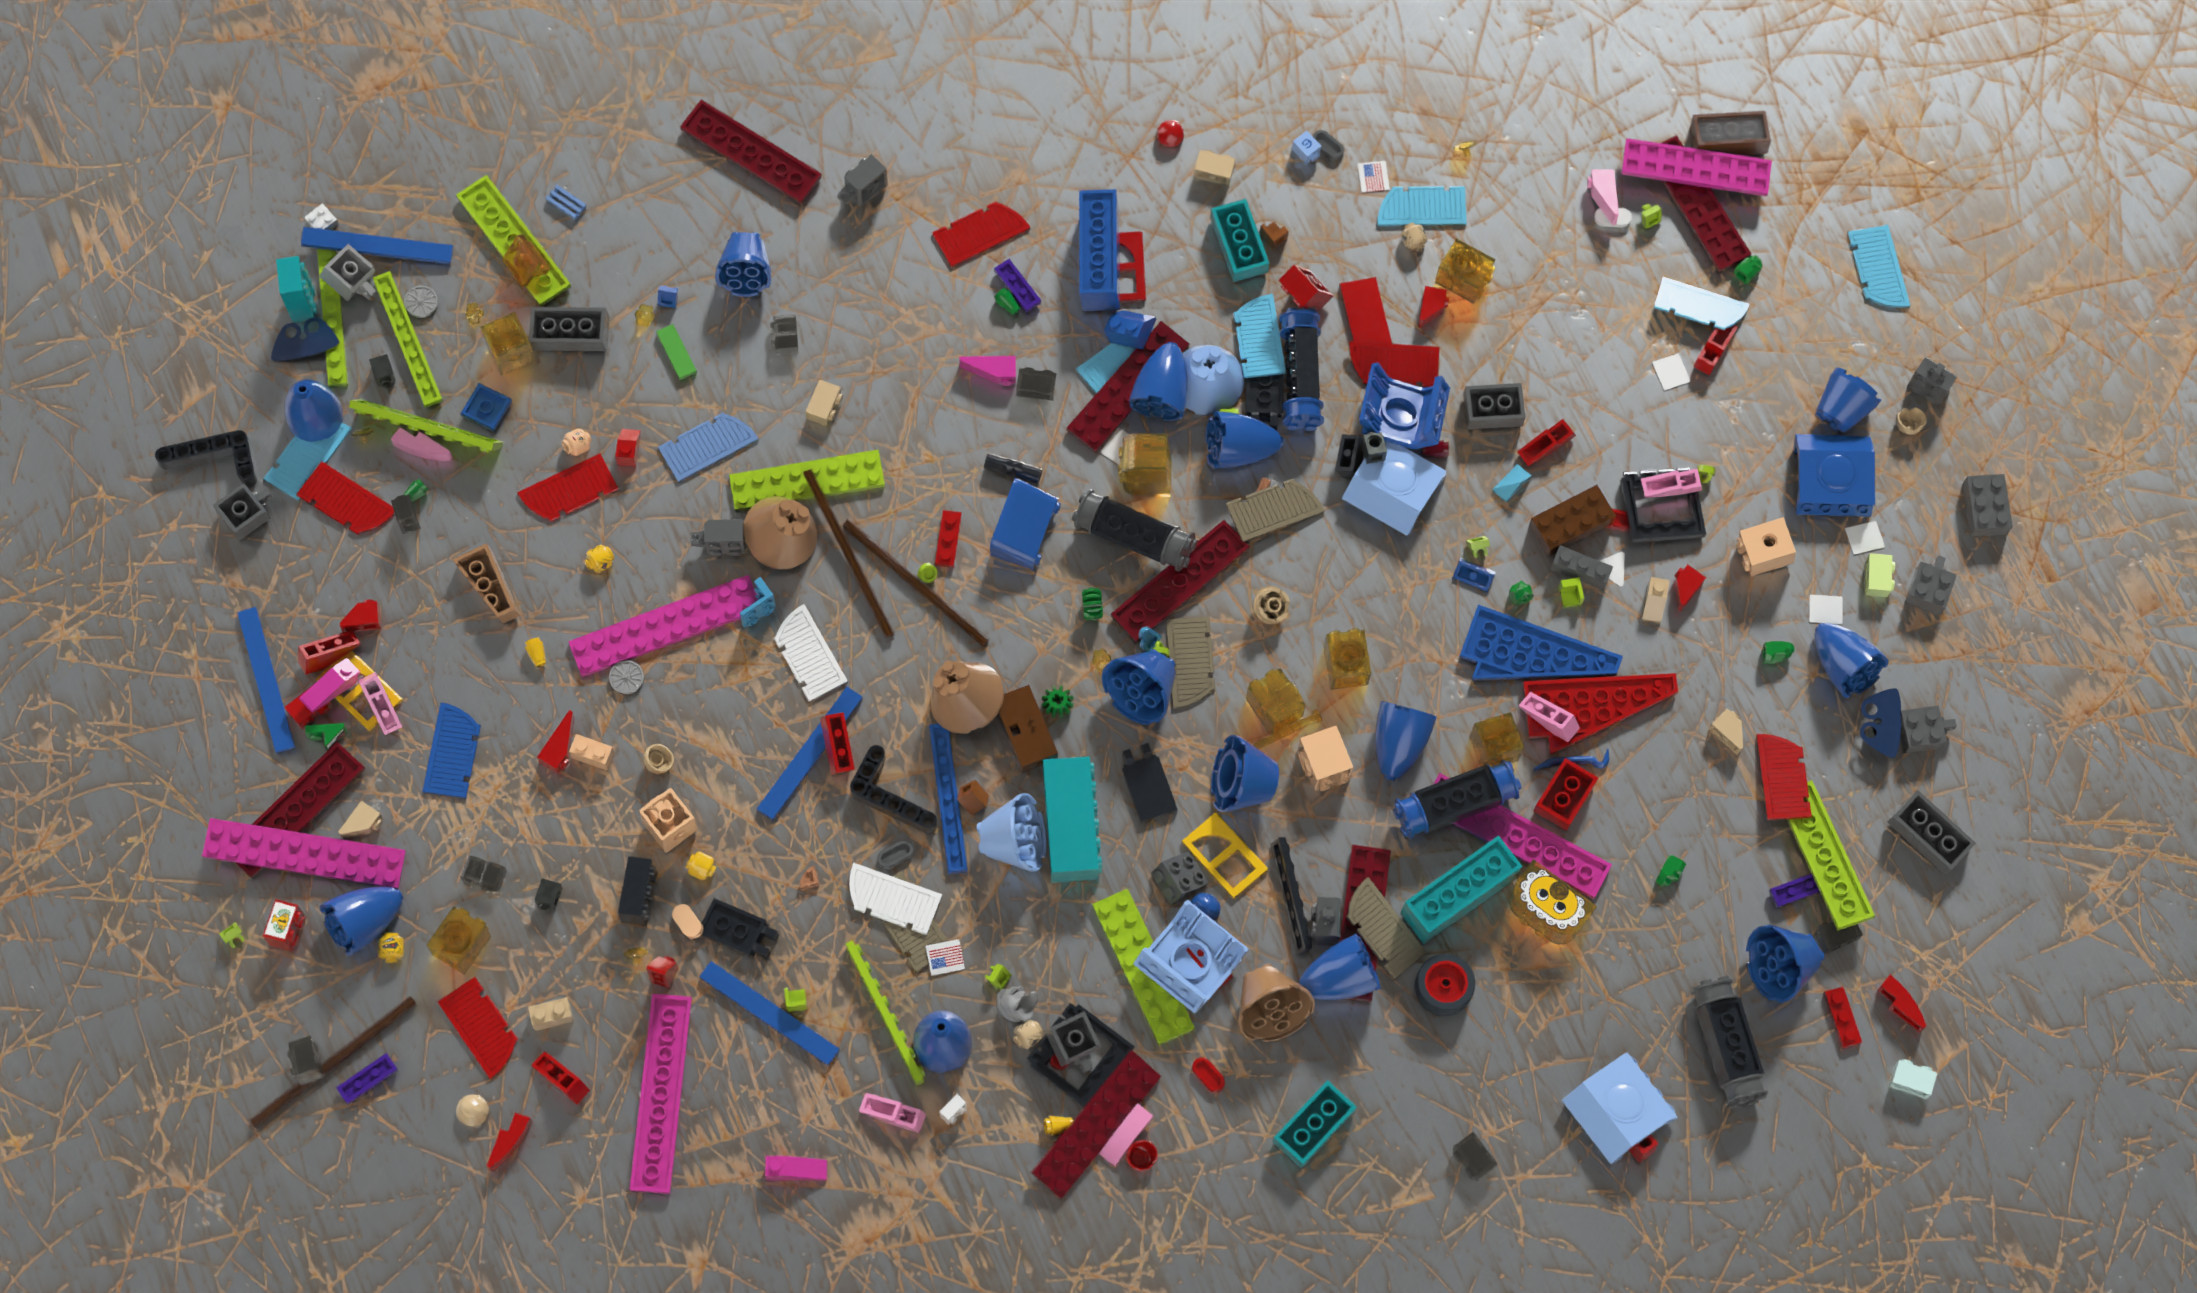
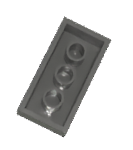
[528,307,610,351]
[1887,790,1976,875]

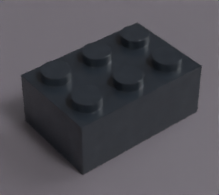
[618,856,658,926]

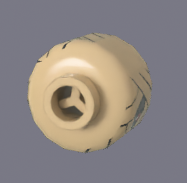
[1401,223,1427,252]
[1013,1020,1043,1049]

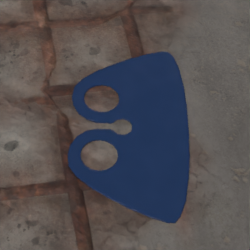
[271,317,339,361]
[1860,688,1901,758]

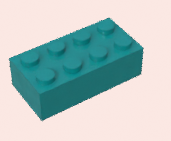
[1210,199,1270,282]
[276,256,318,323]
[1272,1080,1357,1169]

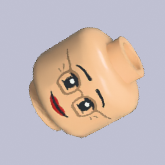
[562,429,591,456]

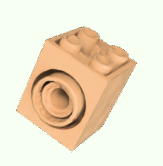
[1736,517,1796,577]
[1297,726,1353,791]
[639,788,698,853]

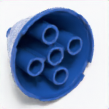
[1102,649,1176,725]
[1746,925,1824,1003]

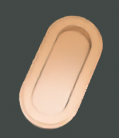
[672,904,703,939]

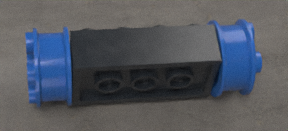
[1279,308,1324,431]
[1393,759,1522,840]

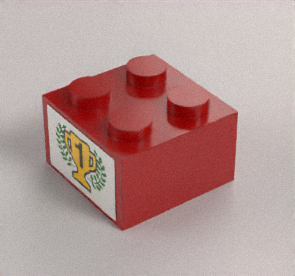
[263,899,306,952]

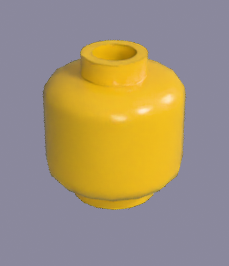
[685,852,716,880]

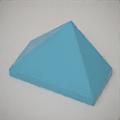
[1492,464,1532,502]

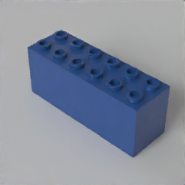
[1079,189,1120,311]

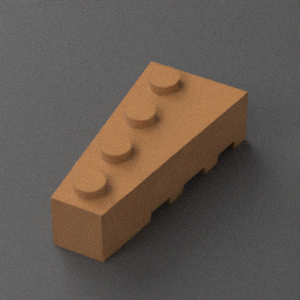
[452,543,521,624]

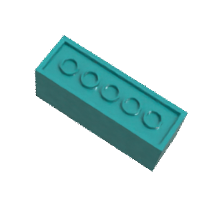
[1043,756,1102,883]
[1400,835,1523,944]

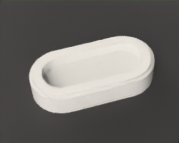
[1594,208,1632,228]

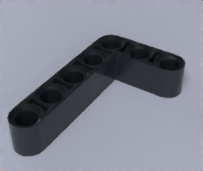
[155,430,258,487]
[850,745,937,834]

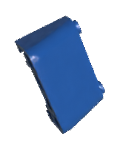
[990,478,1061,570]

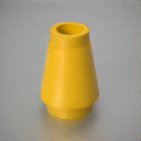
[525,637,547,667]
[1043,1116,1073,1136]

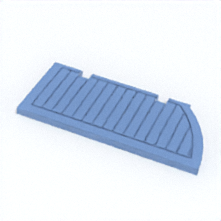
[658,412,759,482]

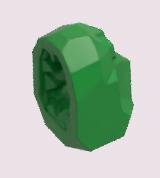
[1734,256,1763,285]
[1509,581,1534,605]
[1762,641,1795,664]
[1655,855,1686,887]

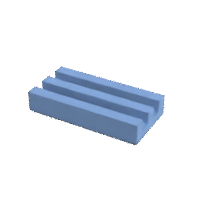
[545,185,587,220]

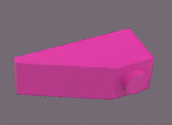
[959,356,1016,386]
[299,658,360,713]
[765,1156,827,1180]

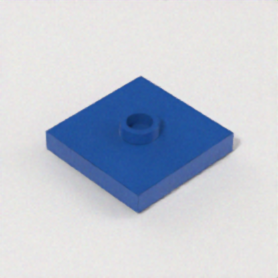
[460,383,512,432]

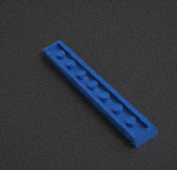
[301,227,453,265]
[237,607,295,754]
[757,687,863,821]
[929,723,968,874]
[699,961,840,1066]

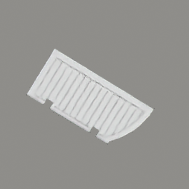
[774,604,848,702]
[849,863,942,936]

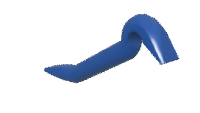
[1533,749,1609,771]

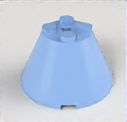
[1182,345,1245,416]
[977,793,1047,872]

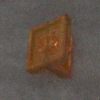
[501,234,550,287]

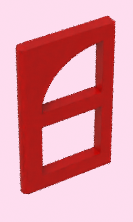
[1119,231,1146,302]

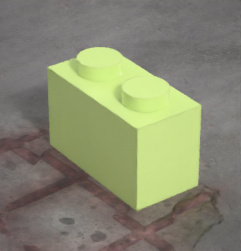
[1865,553,1895,597]

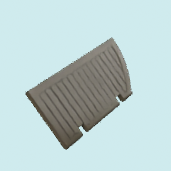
[1226,479,1325,542]
[1166,617,1215,708]
[883,871,948,973]
[1346,877,1427,979]

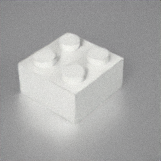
[304,203,339,230]
[940,1094,966,1125]

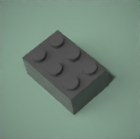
[1463,383,1526,429]
[1962,474,2013,537]

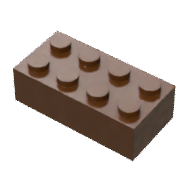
[1529,485,1616,557]

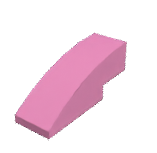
[391,427,452,461]
[1641,469,1702,498]
[859,1093,926,1133]
[1099,1103,1153,1166]

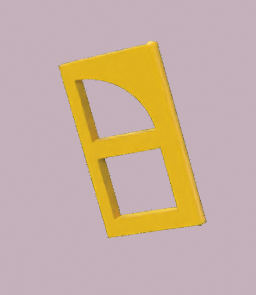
[316,651,403,732]
[1182,812,1268,899]

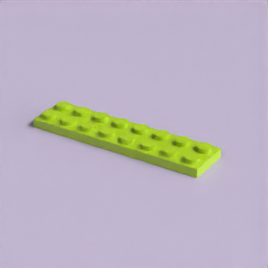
[456,175,571,307]
[349,399,503,453]
[729,449,885,512]
[1787,780,1875,931]
[1092,888,1195,1045]

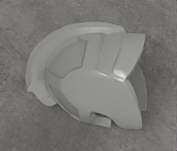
[996,986,1038,1022]

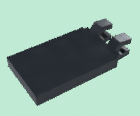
[1246,374,1284,431]
[1122,743,1178,823]
[700,898,780,959]

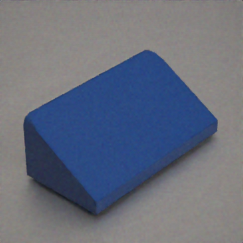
[1453,558,1496,592]

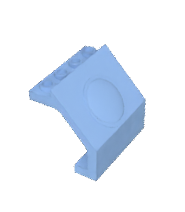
[1342,441,1447,536]
[1133,900,1249,1014]
[1562,1052,1678,1164]

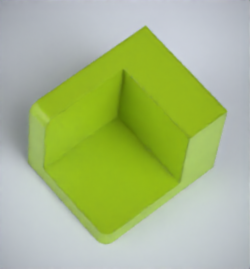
[1559,577,1584,608]
[784,988,807,1013]

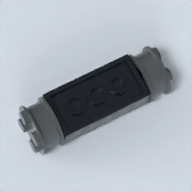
[1072,489,1198,571]
[1691,976,1768,1109]

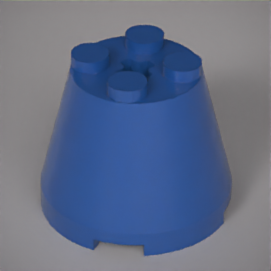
[715,232,772,297]
[1814,368,1882,433]

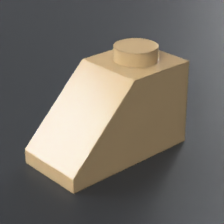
[1642,577,1670,623]
[1709,709,1743,755]
[338,801,383,840]

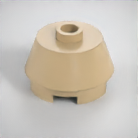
[1252,586,1290,624]

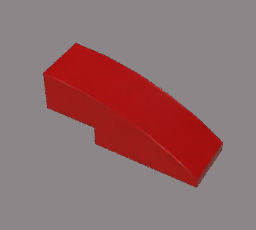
[1693,325,1738,376]
[1517,419,1576,467]
[1877,974,1926,1033]
[486,1112,533,1172]

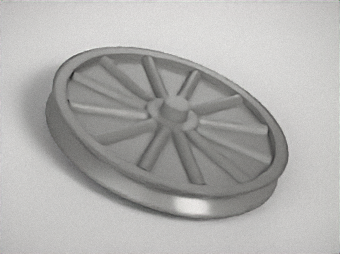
[404,286,438,318]
[609,660,644,694]

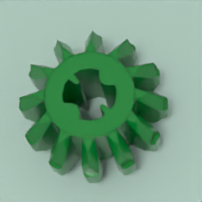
[1082,588,1103,621]
[1042,686,1074,718]

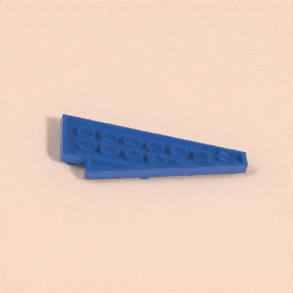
[1459,605,1623,681]

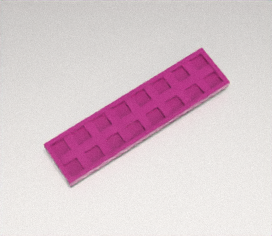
[1621,138,1772,197]

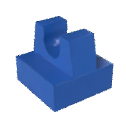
[657,285,678,308]

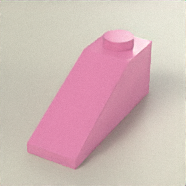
[1587,170,1619,225]
[358,672,402,735]
[1519,692,1580,742]

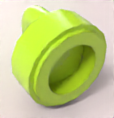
[1697,465,1716,483]
[917,563,938,583]
[1152,641,1170,658]

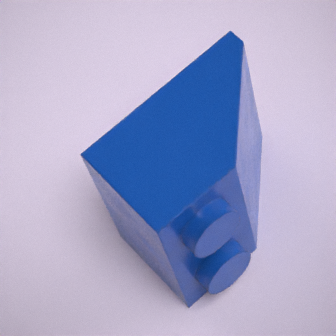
[1104,310,1156,350]

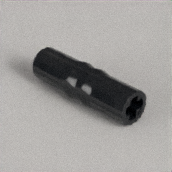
[984,453,1043,484]

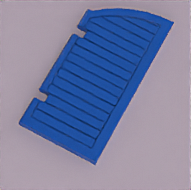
[422,703,481,798]

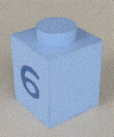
[1292,131,1321,164]

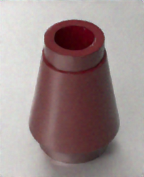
[1422,440,1449,458]

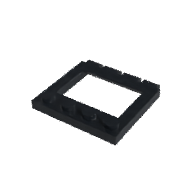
[1620,467,1706,543]
[1026,1003,1135,1108]

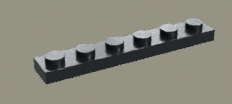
[1271,837,1312,955]

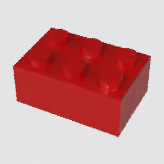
[1278,264,1334,312]
[1533,758,1598,831]

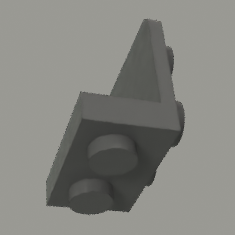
[1151,852,1208,905]

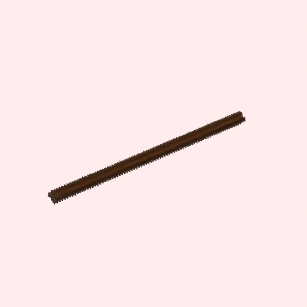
[803,469,895,638]
[842,518,990,647]
[249,996,416,1128]

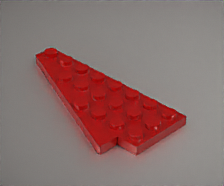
[1523,673,1678,755]

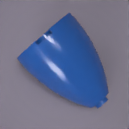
[1129,342,1187,421]
[284,379,343,442]
[1205,411,1284,468]
[1814,623,1888,698]
[1375,701,1437,781]
[320,887,403,956]
[1299,934,1381,1000]
[913,1011,972,1073]

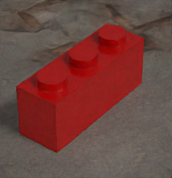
[820,712,855,775]

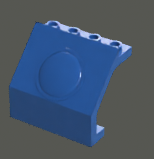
[1359,363,1450,450]
[1793,434,1875,517]

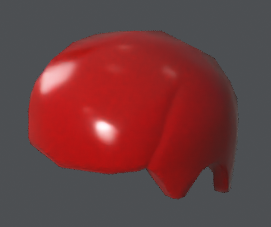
[1156,120,1184,148]
[1126,1140,1158,1171]

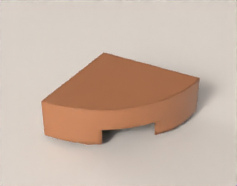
[800,866,820,891]

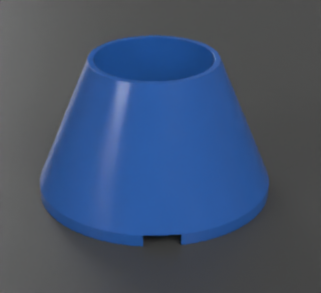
[1211,735,1279,813]

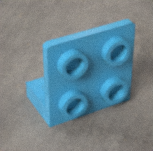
[739,577,776,628]

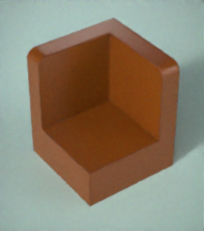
[1259,222,1289,249]
[957,780,989,815]

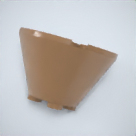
[743,496,818,570]
[930,661,1004,734]
[1238,964,1315,1042]

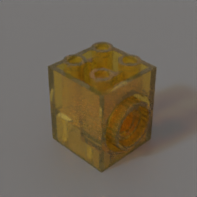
[1435,238,1496,304]
[480,312,536,376]
[1323,628,1371,690]
[1246,668,1306,736]
[1469,712,1524,767]
[426,906,491,975]

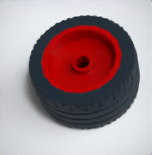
[1415,954,1475,1016]

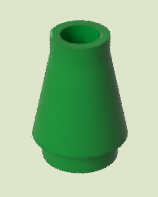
[994,288,1021,316]
[400,479,429,506]

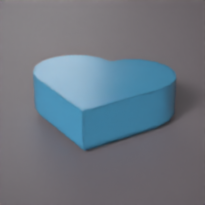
[1139,627,1162,652]

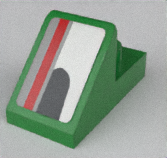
[305,723,347,751]

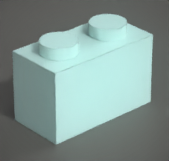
[1889,1059,1937,1099]

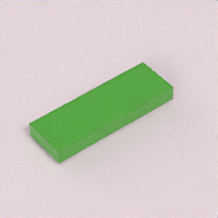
[656,324,697,380]

